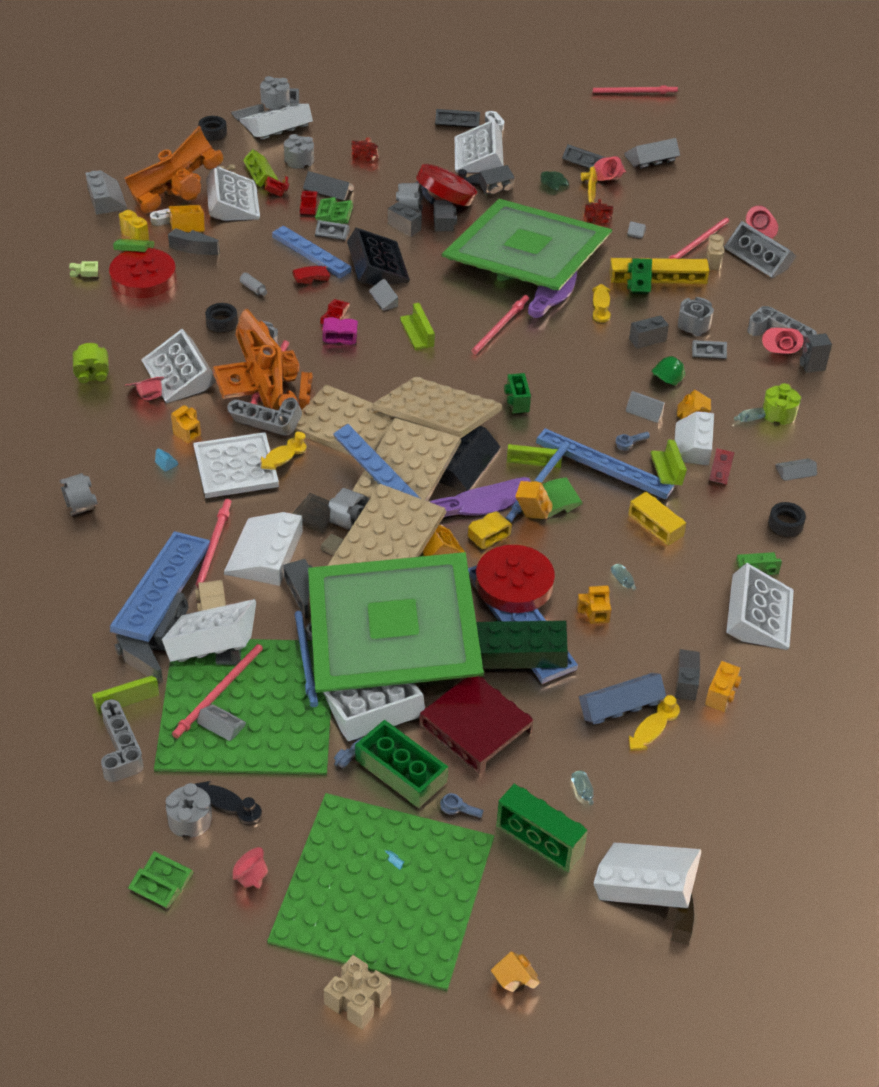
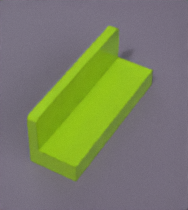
[243,149,279,187]
[400,303,435,350]
[650,439,687,485]
[507,444,562,468]
[92,675,159,714]

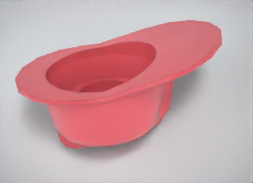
[594,156,626,181]
[746,205,778,239]
[762,328,804,355]
[125,377,165,400]
[233,847,268,889]

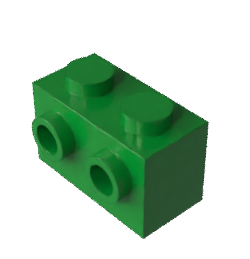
[627,258,652,294]
[504,373,531,413]

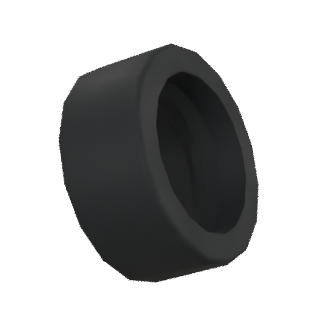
[198,115,227,141]
[205,303,238,333]
[768,502,806,537]

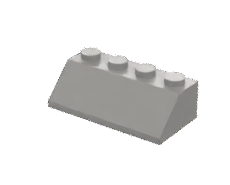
[724,221,796,278]

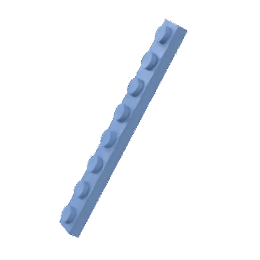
[333,424,421,499]
[536,428,675,499]

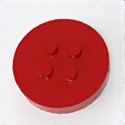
[416,164,477,206]
[109,248,176,299]
[475,544,555,613]

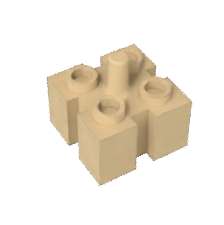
[324,955,391,1030]

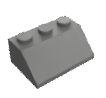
[624,138,680,168]
[85,170,127,215]

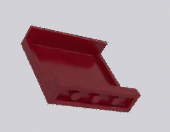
[420,676,534,775]

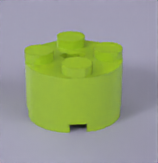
[72,343,109,383]
[762,383,801,425]

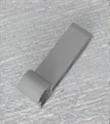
[747,306,817,349]
[227,398,302,436]
[101,700,144,782]

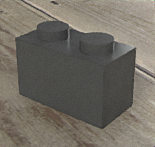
[478,165,515,195]
[434,200,457,231]
[387,202,422,237]
[629,315,669,349]
[800,333,832,373]

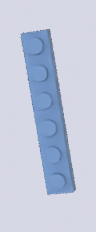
[272,226,351,278]

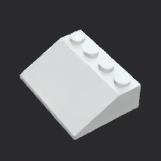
[239,103,313,139]
[455,119,504,173]
[206,166,260,221]
[141,329,216,403]
[224,512,303,586]
[726,563,794,650]
[162,599,256,662]
[323,683,425,741]
[594,843,701,908]

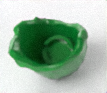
[651,356,686,386]

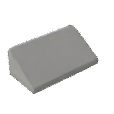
[231,104,264,121]
[315,220,350,240]
[369,279,398,311]
[692,340,727,359]
[626,391,665,423]
[775,458,817,481]
[197,704,246,741]

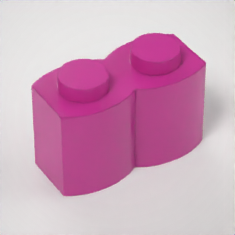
[322,318,358,345]

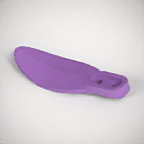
[528,271,577,318]
[430,477,531,517]

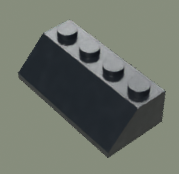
[439,426,501,492]

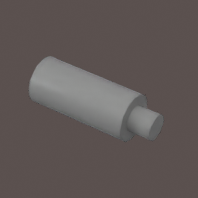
[240,273,267,296]

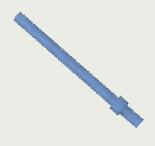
[505,441,570,523]
[294,611,318,707]

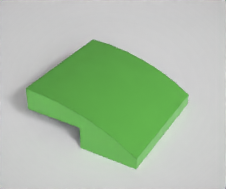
[315,197,353,224]
[113,239,155,252]
[542,477,583,518]
[128,851,194,908]

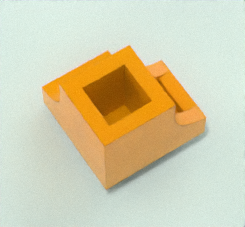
[677,389,711,419]
[171,405,201,444]
[576,585,611,624]
[491,951,541,992]

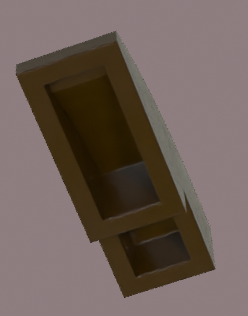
[666,893,694,945]

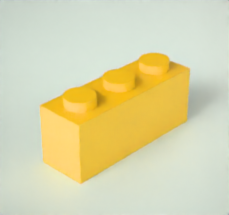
[628,492,686,546]

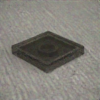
[292,493,331,534]

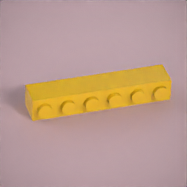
[609,258,709,284]

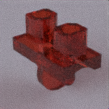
[351,137,380,162]
[584,199,613,224]

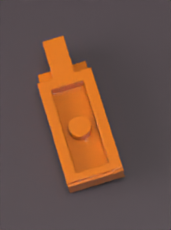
[299,371,313,410]

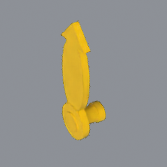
[581,166,597,204]
[592,284,611,323]
[260,432,307,470]
[628,695,680,751]

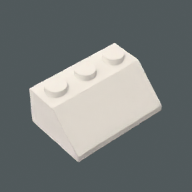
[675,411,714,465]

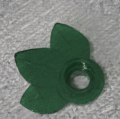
[540,171,569,191]

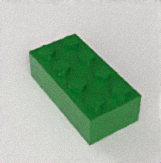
[355,719,449,808]
[496,783,588,873]

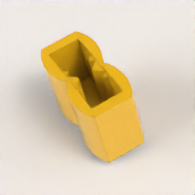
[119,210,149,240]
[467,511,512,549]

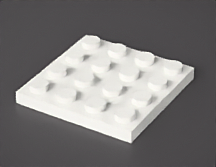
[193,432,279,498]

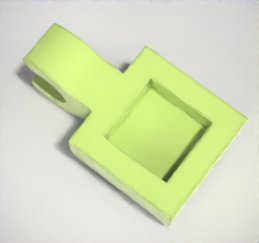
[69,261,99,277]

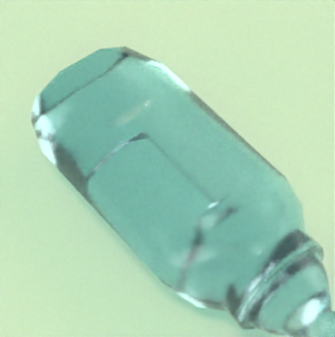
[734,408,766,422]
[611,564,636,590]
[571,770,594,805]

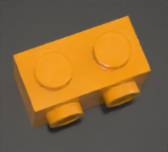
[515,481,552,519]
[705,661,742,712]

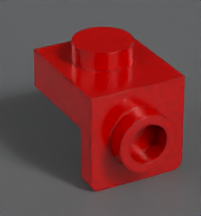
[264,176,290,197]

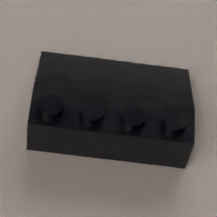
[347,227,410,286]

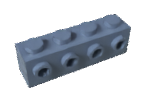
[578,673,666,724]

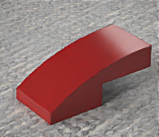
[300,191,318,215]
[292,266,330,284]
[320,299,350,324]

